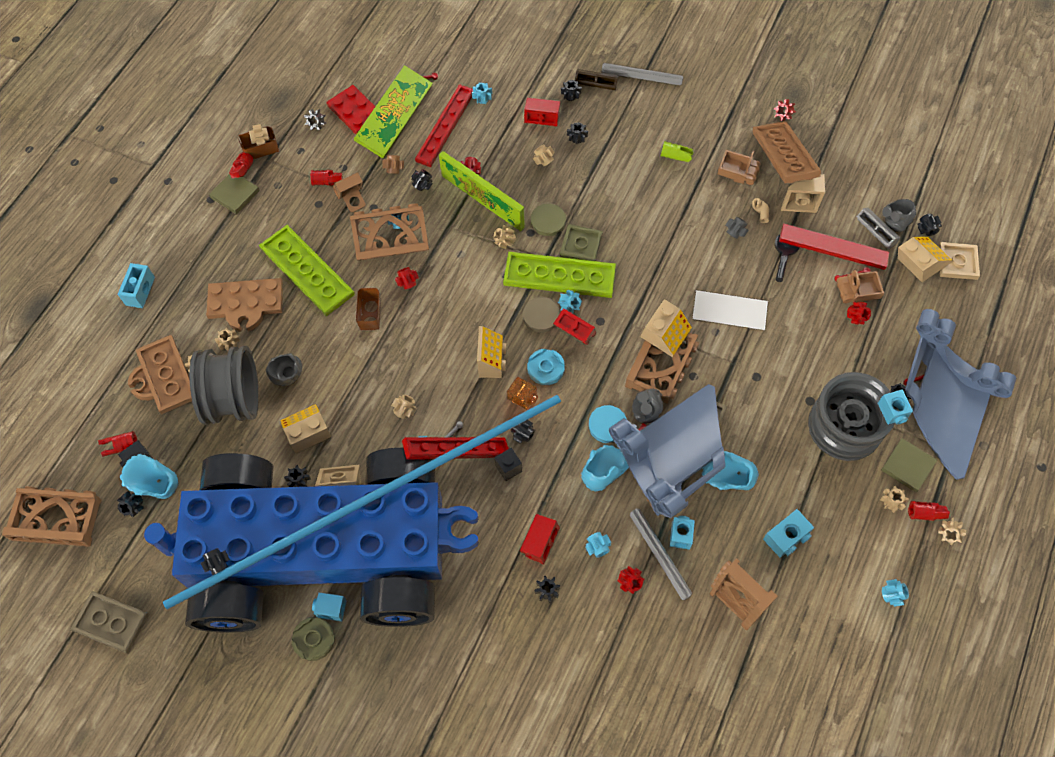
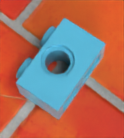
[118,263,155,308]
[763,509,814,558]

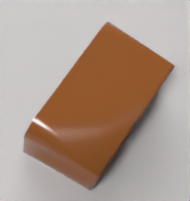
[237,126,279,159]
[356,288,381,330]

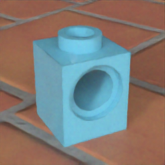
[878,389,913,425]
[669,516,695,550]
[312,592,347,621]

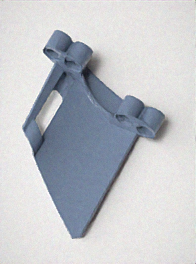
[905,309,1017,480]
[609,384,726,518]

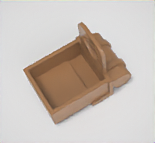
[718,150,761,185]
[333,172,365,212]
[836,269,884,304]

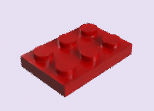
[327,85,376,134]

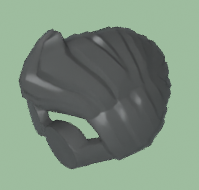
[882,199,916,232]
[266,353,302,386]
[632,388,663,423]

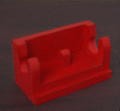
[524,98,560,126]
[553,308,596,345]
[520,514,560,565]

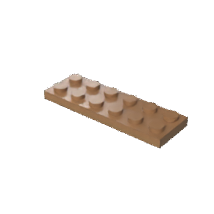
[753,121,821,183]

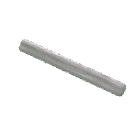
[602,63,683,86]
[630,508,692,600]

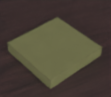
[209,174,260,214]
[560,224,603,261]
[881,438,937,493]

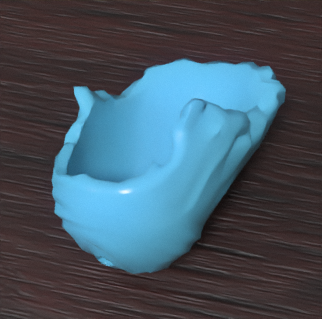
[581,445,629,492]
[702,451,759,490]
[120,454,179,499]

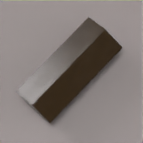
[575,69,618,91]

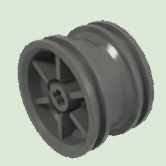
[189,346,259,425]
[808,372,897,461]

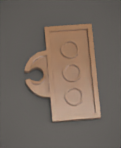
[206,278,283,332]
[128,335,192,415]

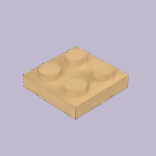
[938,242,980,280]

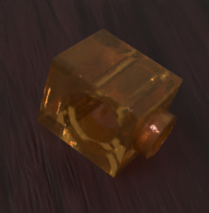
[507,376,538,410]

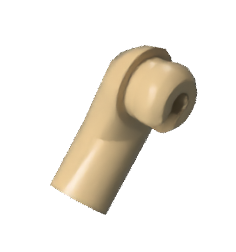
[752,198,769,223]

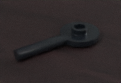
[774,234,800,282]

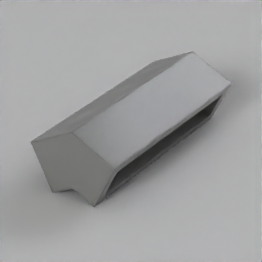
[856,208,900,249]

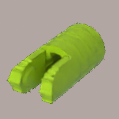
[661,141,694,162]

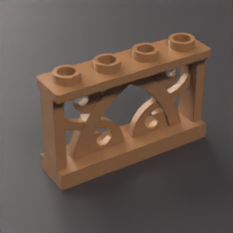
[350,203,429,261]
[625,333,699,404]
[2,486,102,547]
[710,558,778,631]

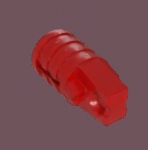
[229,152,253,179]
[310,170,343,186]
[908,501,950,521]

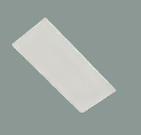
[693,290,768,330]

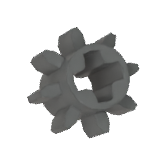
[304,109,326,130]
[725,216,749,239]

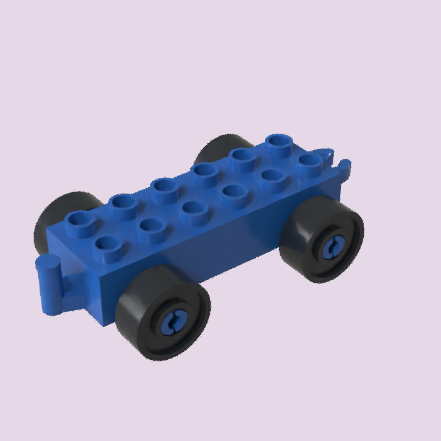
[144,448,479,633]

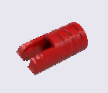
[98,431,138,457]

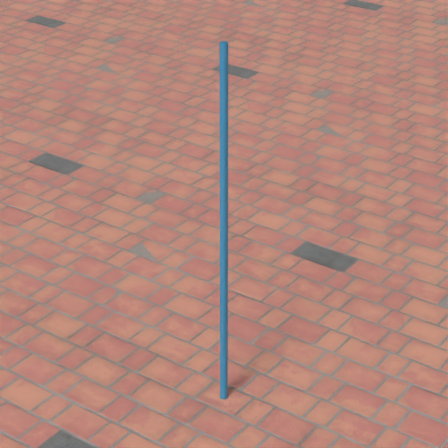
[163,395,561,609]

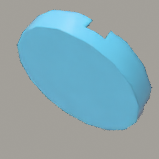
[527,349,565,385]
[589,405,627,443]

